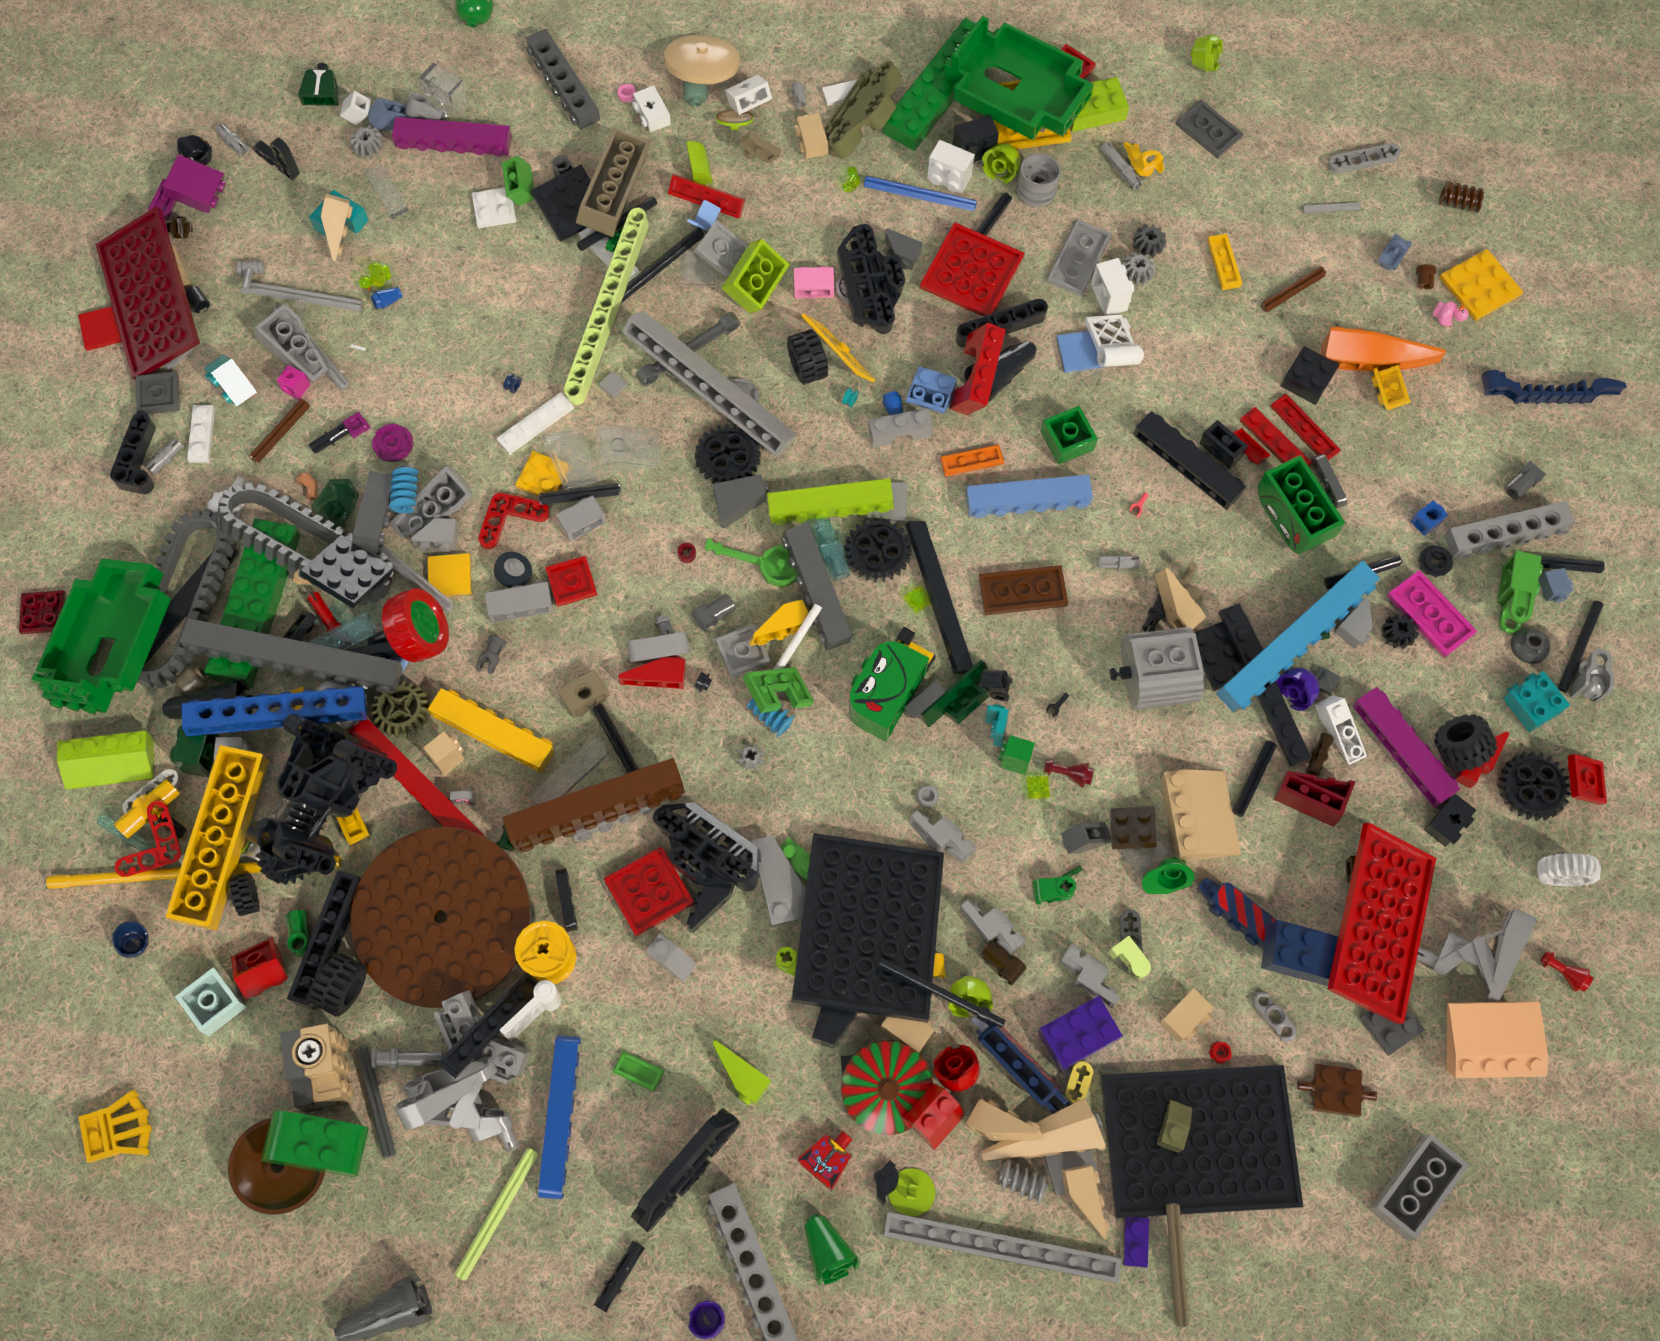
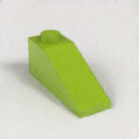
[713,1040,772,1106]

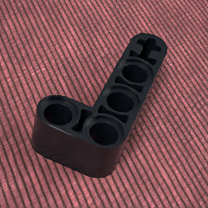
[110,412,156,494]

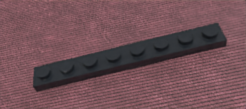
[1218,603,1311,766]

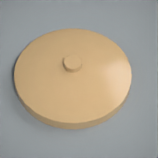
[664,35,740,84]

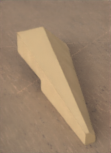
[980,1098,1106,1163]

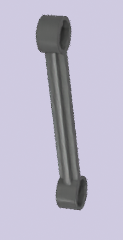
[636,312,740,387]

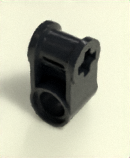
[981,669,1013,701]

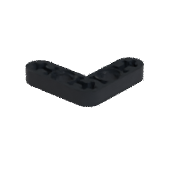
[253,137,300,181]

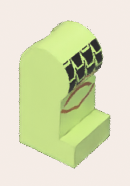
[1108,936,1151,980]

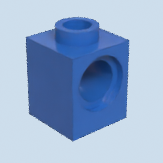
[1410,500,1448,536]

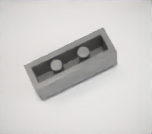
[485,581,554,623]

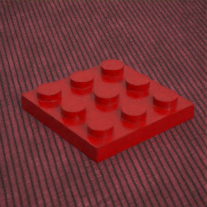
[603,846,694,937]

